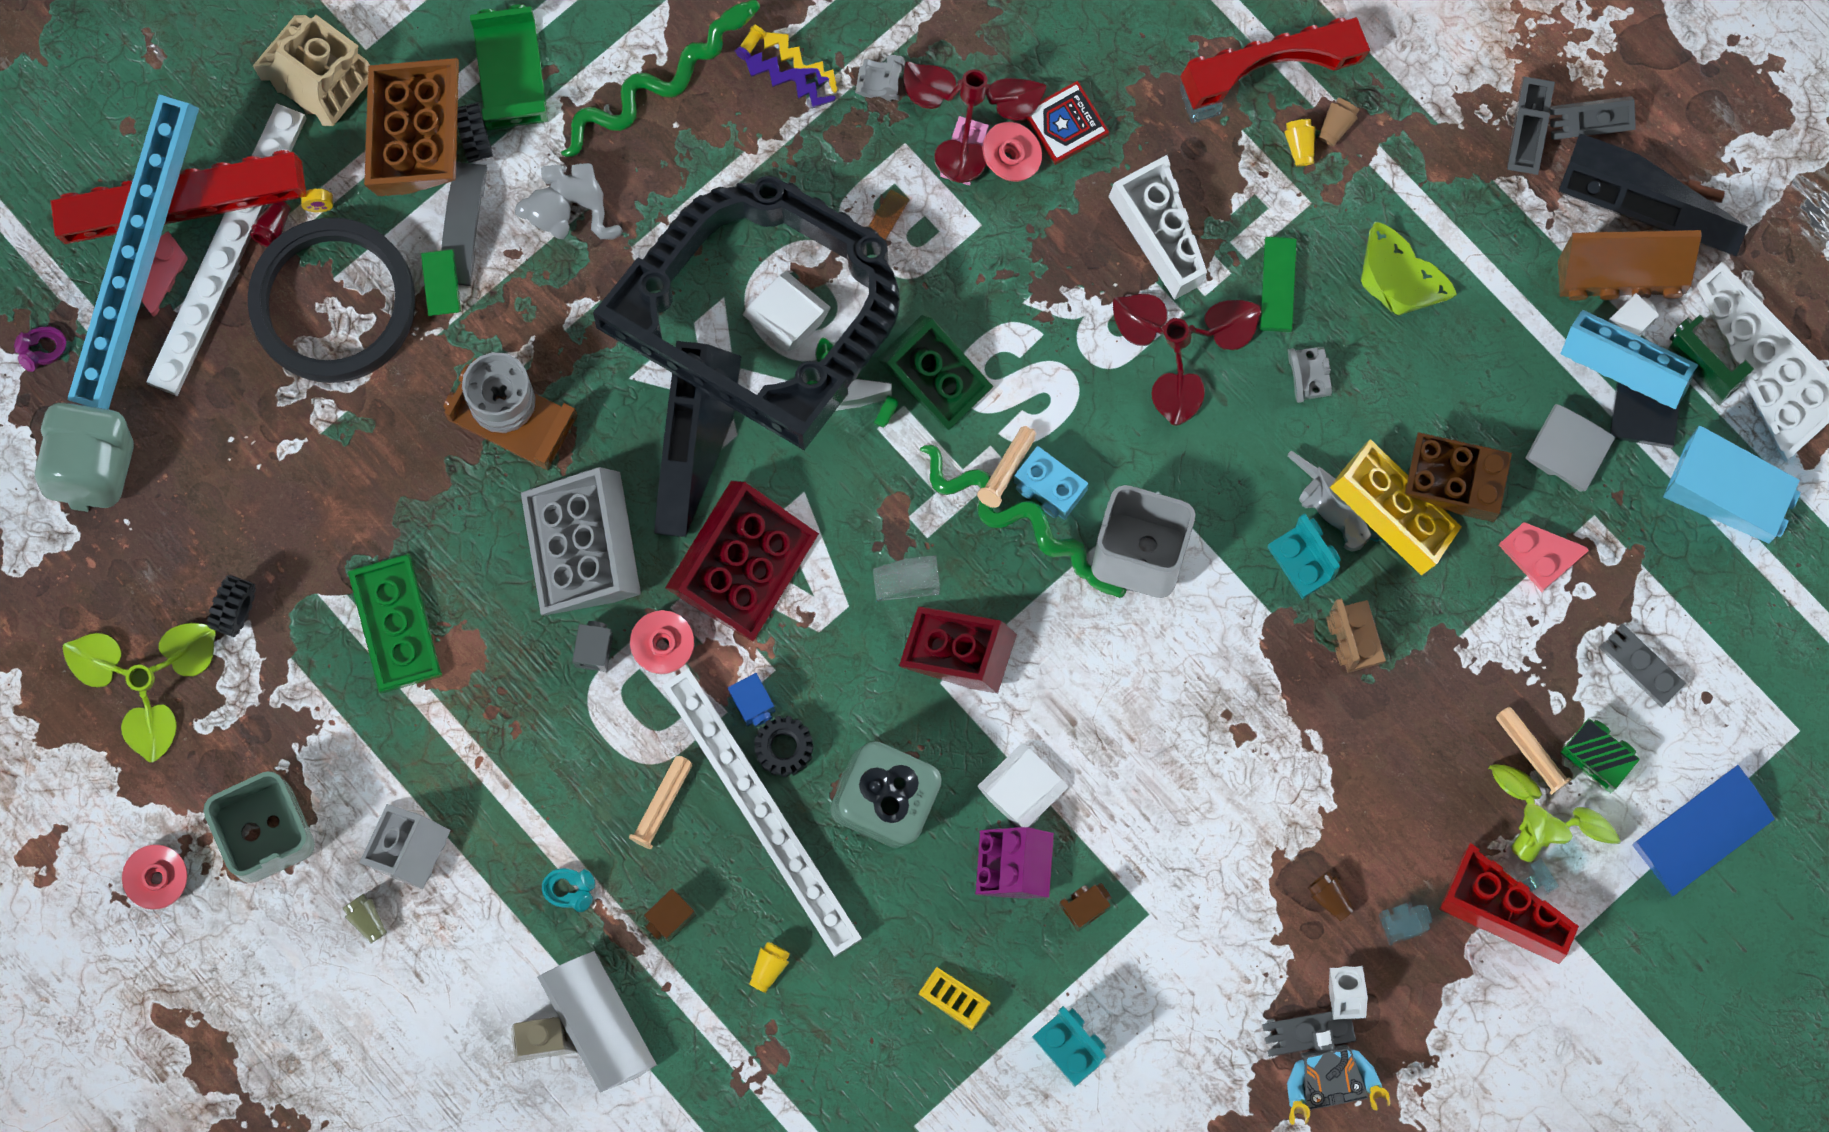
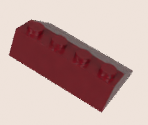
[665,480,819,641]

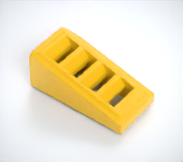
[918,967,991,1031]

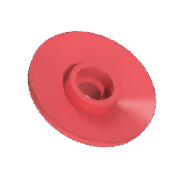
[982,122,1042,182]
[630,610,694,674]
[122,845,188,910]

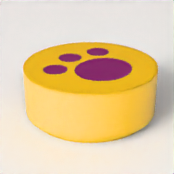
[301,189,333,213]

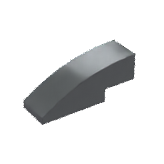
[1507,76,1555,175]

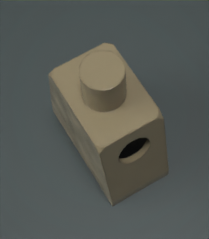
[511,1017,577,1062]

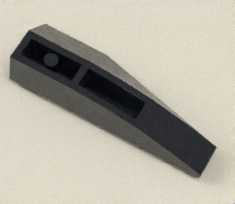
[1557,133,1748,256]
[654,341,742,538]

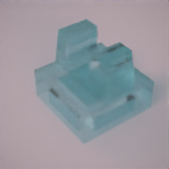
[1522,858,1559,894]

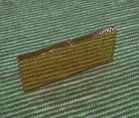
[868,189,909,241]

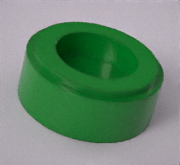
[874,395,898,428]

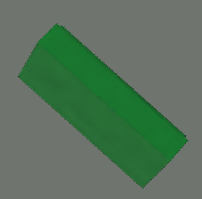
[421,249,461,316]

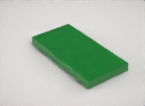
[348,554,443,694]

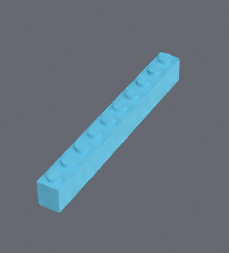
[67,94,199,409]

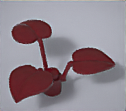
[903,61,1046,183]
[1113,294,1261,426]

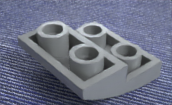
[1525,404,1615,492]

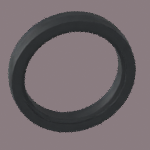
[248,218,415,383]

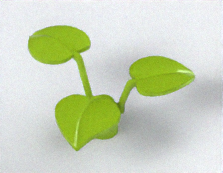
[63,623,216,762]
[1488,765,1621,862]

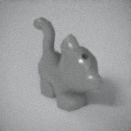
[515,163,623,240]

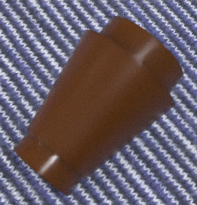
[1308,872,1355,921]

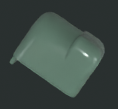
[34,402,134,512]

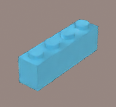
[1560,310,1698,409]

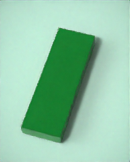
[1260,237,1297,332]

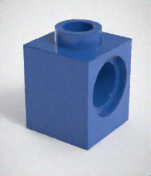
[728,673,776,727]

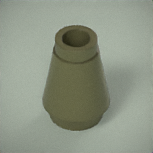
[342,894,387,944]

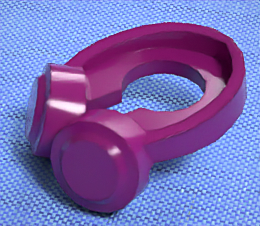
[14,327,66,372]

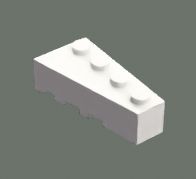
[1109,155,1207,300]

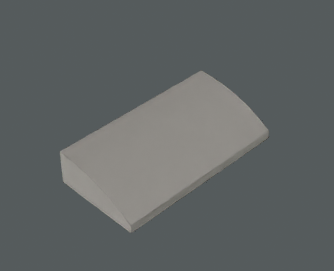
[537,951,657,1093]

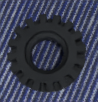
[457,102,493,163]
[207,575,256,637]
[754,716,813,777]

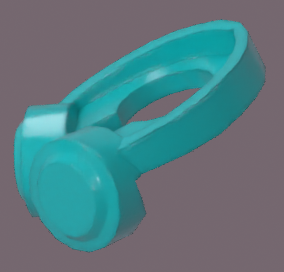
[542,868,595,912]

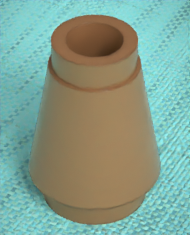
[1318,98,1359,147]

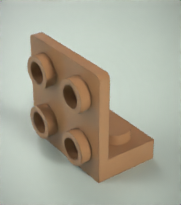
[1326,598,1386,673]

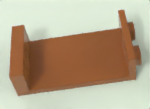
[443,358,578,471]

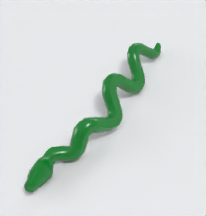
[561,0,760,157]
[920,445,1127,598]

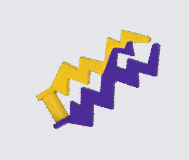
[735,24,837,108]

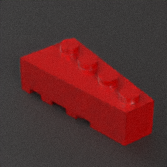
[1439,842,1579,964]

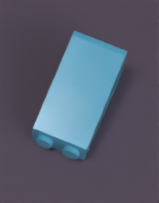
[1663,426,1801,544]

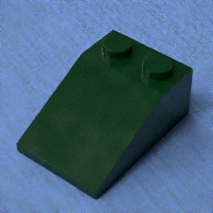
[877,315,994,430]

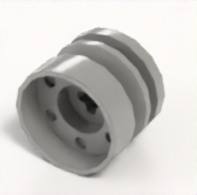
[462,352,536,433]

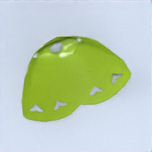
[1361,222,1457,315]

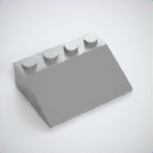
[521,467,641,616]

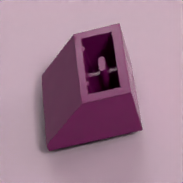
[975,827,1054,899]

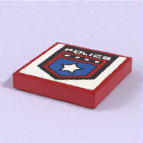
[1027,81,1109,165]

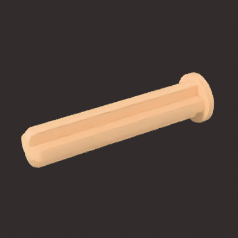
[977,426,1036,508]
[1496,707,1572,795]
[629,756,692,849]

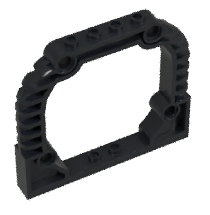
[593,176,900,451]

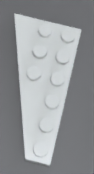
[1697,262,1829,463]

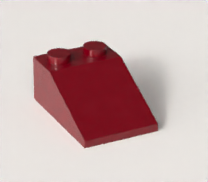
[899,606,1017,694]

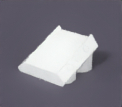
[743,271,831,351]
[978,743,1068,827]

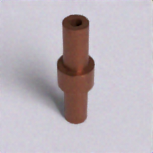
[1677,179,1725,203]

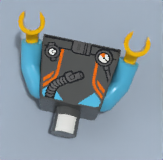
[1287,1029,1390,1125]

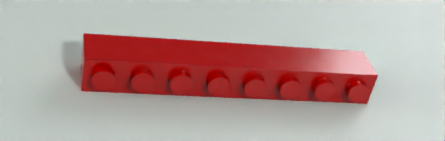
[50,150,307,244]

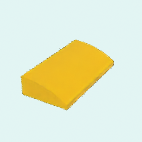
[1329,439,1462,575]

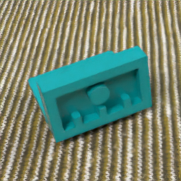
[1267,513,1341,600]
[1032,1006,1107,1087]

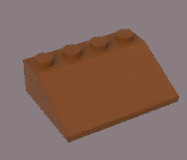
[364,58,459,196]
[1558,230,1702,301]

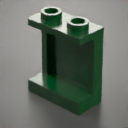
[1667,315,1754,405]

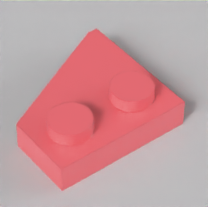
[141,231,188,317]
[1499,522,1589,592]

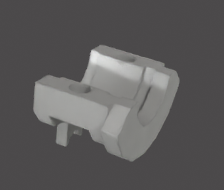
[855,55,905,102]
[1288,347,1332,403]

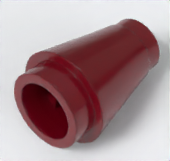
[250,201,291,247]

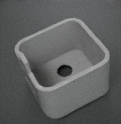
[1091,485,1195,598]

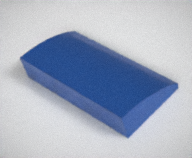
[1632,765,1775,897]

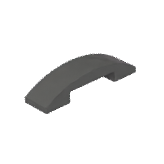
[441,162,488,286]

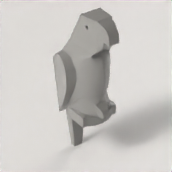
[1288,451,1371,551]

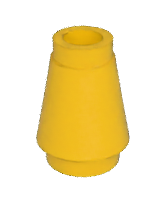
[1284,119,1315,167]
[749,942,790,993]

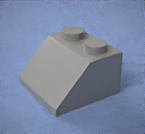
[359,804,450,889]

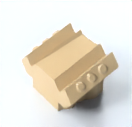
[253,15,370,126]

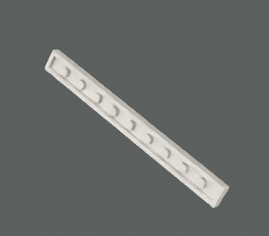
[146,103,307,396]
[661,668,862,957]

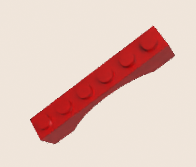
[1180,17,1371,110]

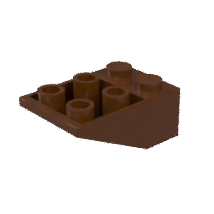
[1405,432,1512,522]

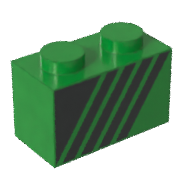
[1560,718,1640,794]

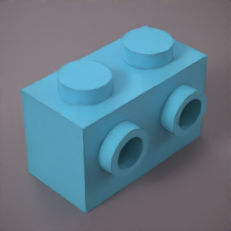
[1014,446,1089,520]

